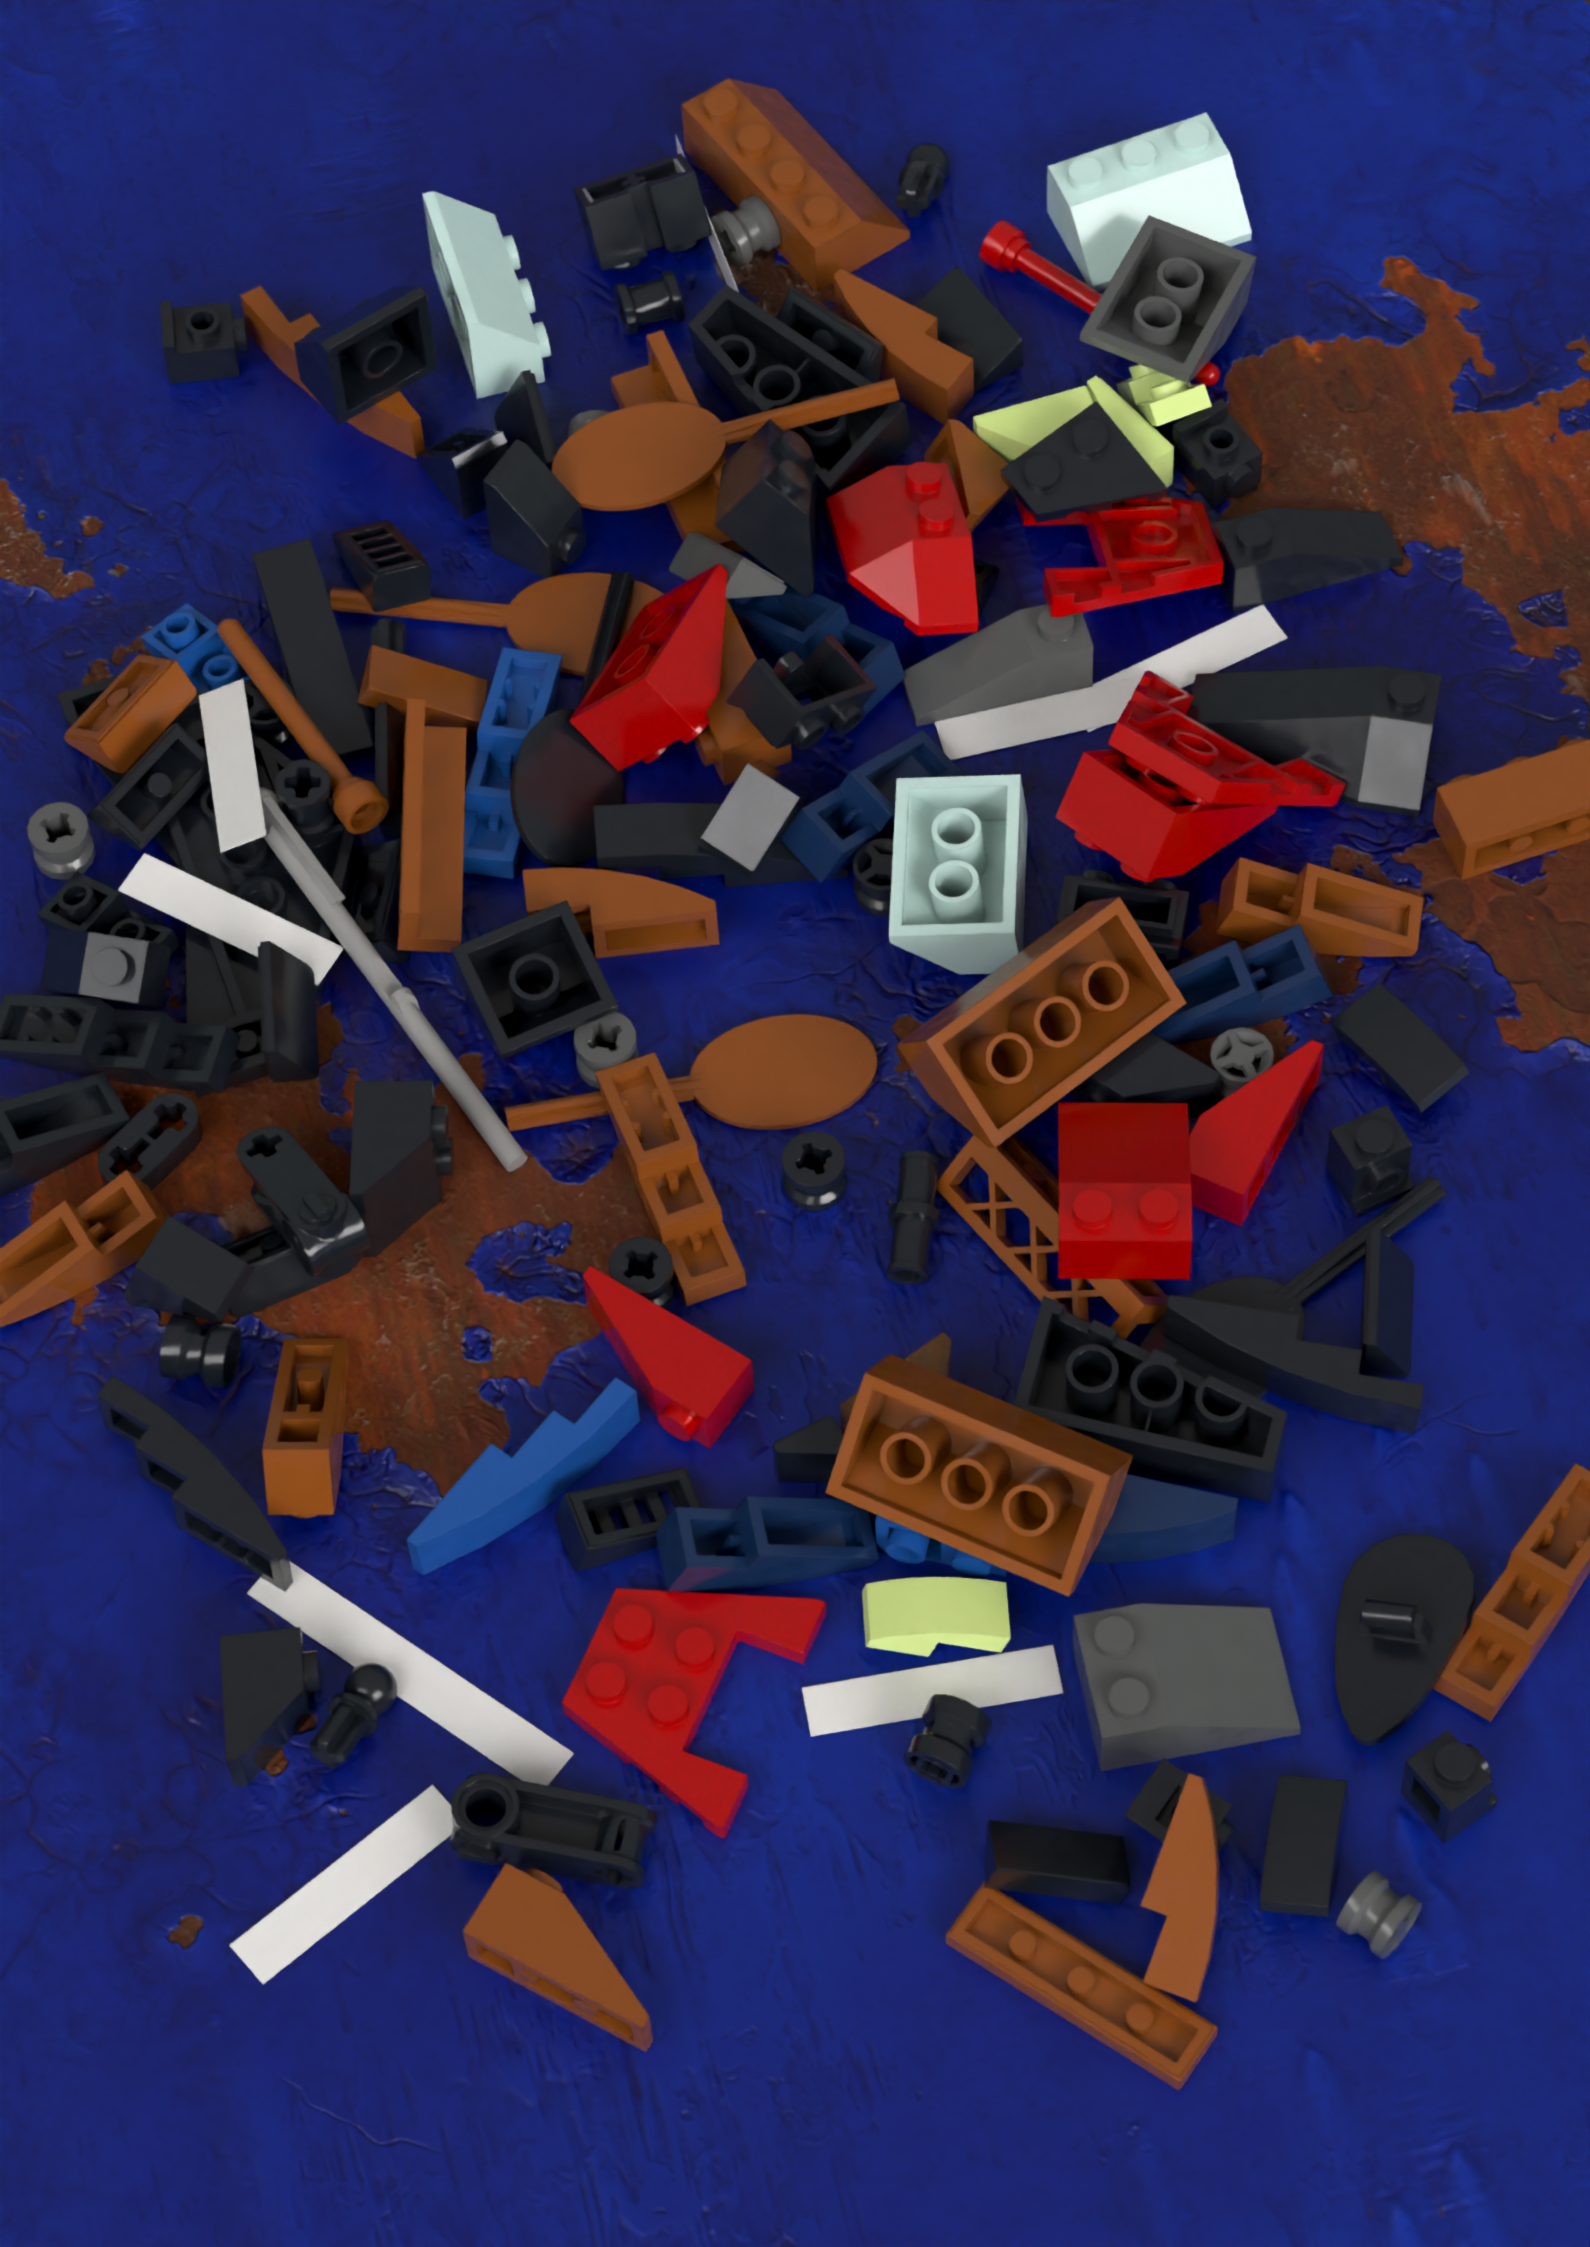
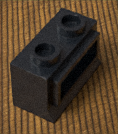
[726,634,878,750]
[1055,870,1189,971]

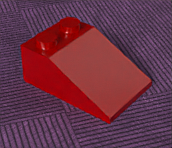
[569,563,727,772]
[1055,749,1278,882]
[1058,1102,1192,1279]

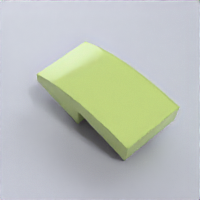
[1116,364,1212,427]
[862,1577,1011,1657]

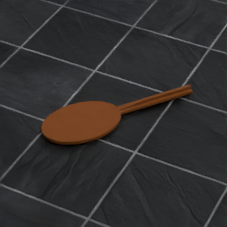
[551,378,900,511]
[330,573,664,676]
[504,1014,877,1132]

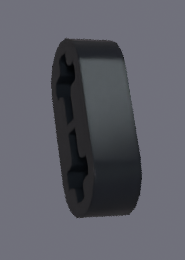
[97,1093,203,1191]

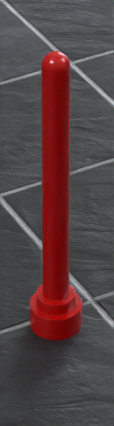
[979,220,1220,386]

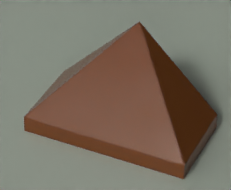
[923,419,1010,533]

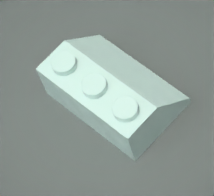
[1047,113,1252,292]
[422,191,551,399]
[889,774,1028,975]

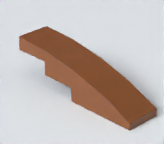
[240,285,425,459]
[595,1052,747,1306]
[1433,1463,1590,1722]

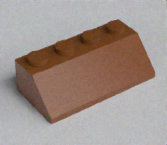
[681,78,910,293]
[897,897,1187,1148]
[825,1354,1133,1597]

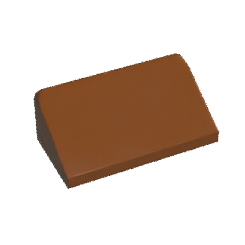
[357,645,487,738]
[63,654,197,774]

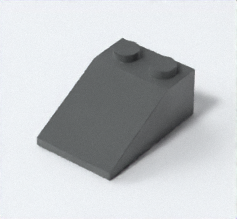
[1079,215,1257,383]
[1073,1603,1301,1771]

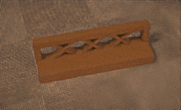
[610,330,745,553]
[398,698,466,953]
[936,1134,1168,1340]

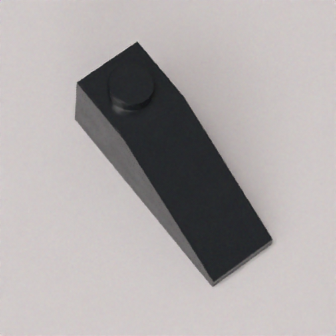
[1215,507,1403,612]

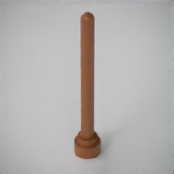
[218,618,389,834]

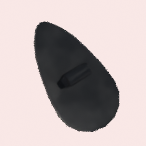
[1335,1534,1476,1746]

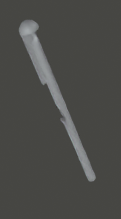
[260,787,528,1172]

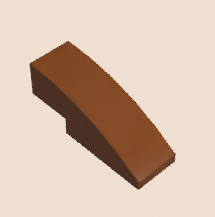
[833,268,974,425]
[1215,857,1423,957]
[523,867,719,959]
[0,1170,167,1328]
[1141,1773,1219,2002]

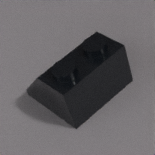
[294,286,437,425]
[714,419,820,598]
[451,900,619,1059]
[349,1080,454,1257]

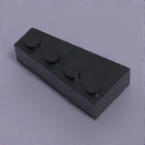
[688,285,912,513]
[1014,1295,1288,1503]

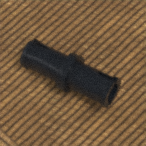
[887,1150,940,1285]

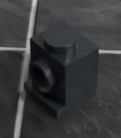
[160,301,249,384]
[1172,398,1263,508]
[1326,1105,1414,1218]
[1400,1730,1498,1844]
[1124,1758,1236,1853]

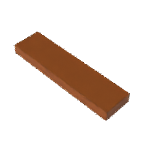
[946,1881,1218,2091]

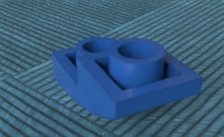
[140,603,250,694]

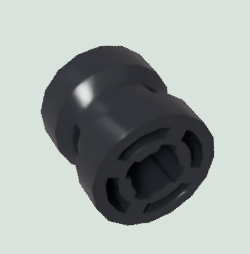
[159,1314,242,1389]
[904,1694,992,1788]

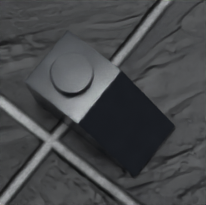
[483,439,586,579]
[40,928,172,1009]
[1071,1032,1221,1119]
[219,1627,322,1787]

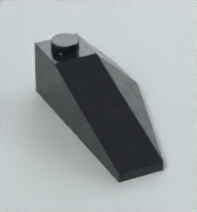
[1187,666,1442,817]

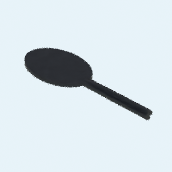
[510,571,634,868]
[1140,1176,1446,1399]

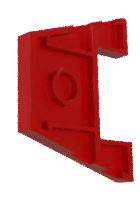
[1016,497,1224,617]
[1108,670,1346,806]
[562,1588,826,1839]

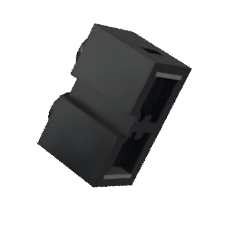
[573,153,712,271]

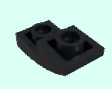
[37,872,180,955]
[1331,984,1469,1113]
[1259,1775,1349,1917]

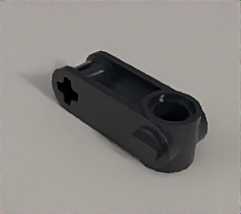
[236,1126,371,1277]
[449,1771,658,1889]

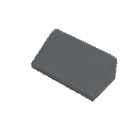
[669,531,787,598]

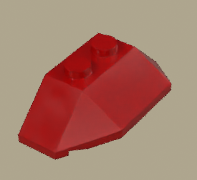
[825,462,979,636]

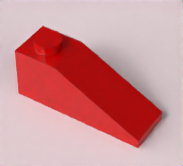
[1189,1040,1324,1227]
[583,1266,754,1449]

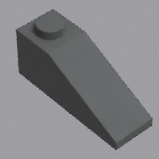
[902,604,1093,727]

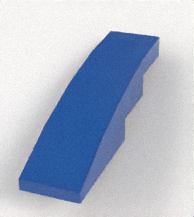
[463,647,563,879]
[406,1377,640,1575]

